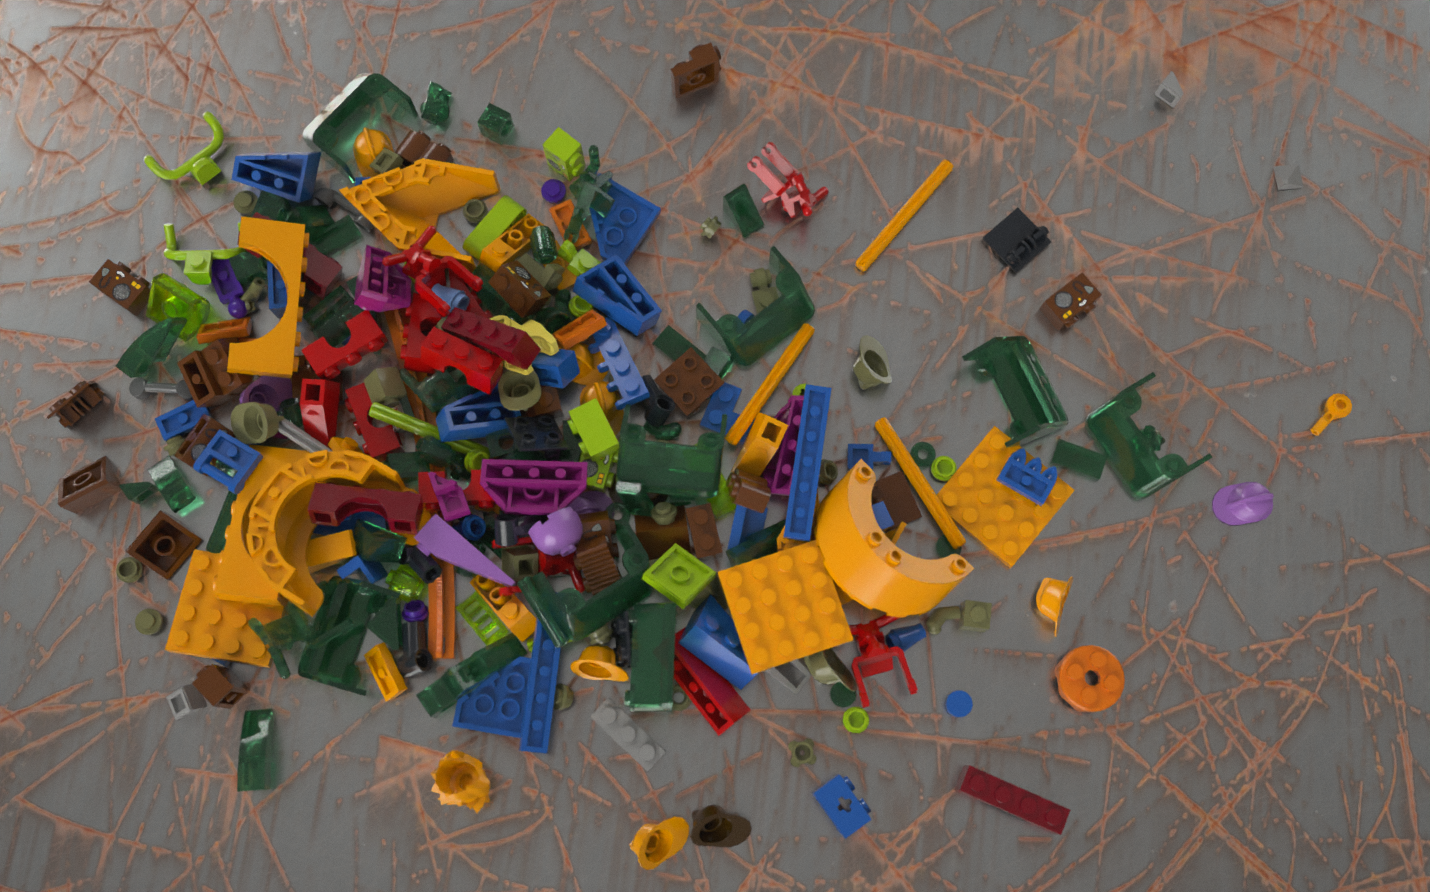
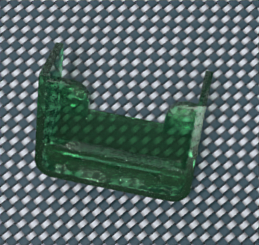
[303,73,418,183]
[696,246,815,369]
[962,336,1069,448]
[1085,372,1213,500]
[616,404,728,498]
[529,519,653,641]
[298,575,400,696]
[625,602,678,715]

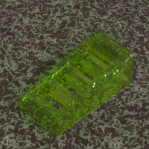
[455,590,509,648]

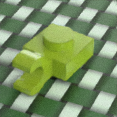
[556,240,601,277]

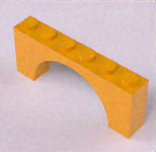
[227,216,309,378]
[213,444,310,606]

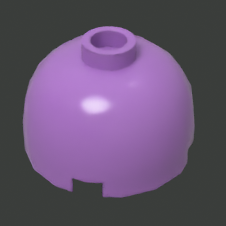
[528,507,583,557]

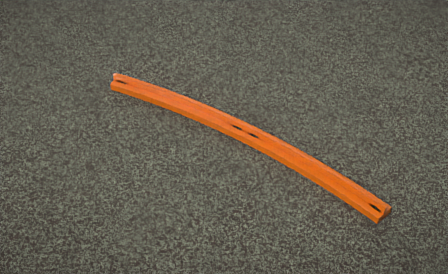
[384,251,456,659]

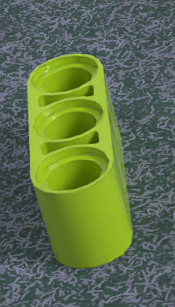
[462,195,527,261]

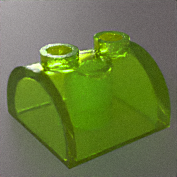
[146,273,210,342]

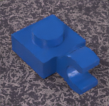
[847,444,891,471]

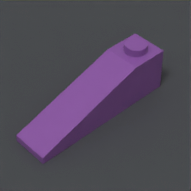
[414,513,516,587]

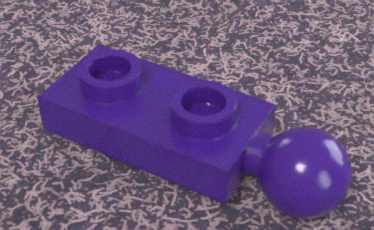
[211,259,248,318]

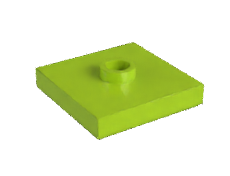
[642,543,717,609]

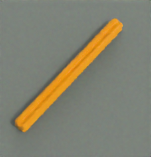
[855,159,954,272]
[725,323,815,445]
[875,417,966,549]

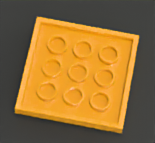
[937,426,1075,568]
[717,539,854,675]
[165,549,289,668]

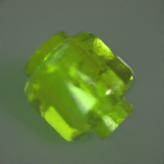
[385,565,425,602]

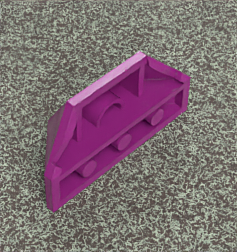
[354,245,411,312]
[761,395,804,496]
[480,459,588,515]

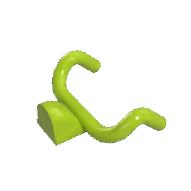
[144,111,224,185]
[163,222,248,285]

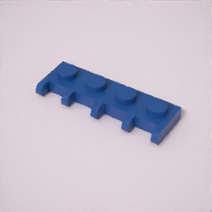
[588,316,650,410]

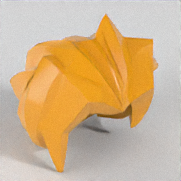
[430,750,490,814]

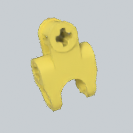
[490,315,559,375]

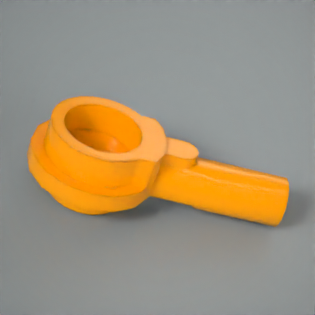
[1310,393,1352,436]

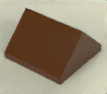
[58,455,123,514]
[634,505,691,563]
[126,510,202,580]

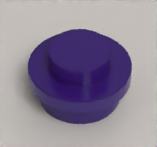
[541,179,566,203]
[402,600,428,622]

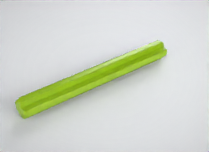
[369,402,492,458]

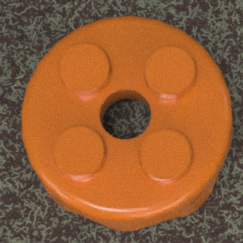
[1054,645,1125,712]

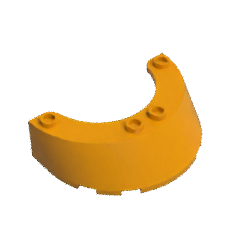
[246,450,405,617]
[814,459,975,617]

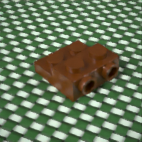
[670,42,721,99]

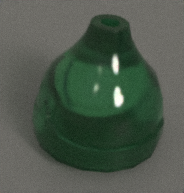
[535,306,573,335]

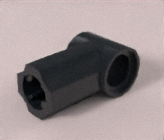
[642,375,675,427]
[495,513,546,546]
[394,542,442,584]
[397,621,433,678]

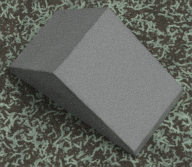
[765,660,811,695]

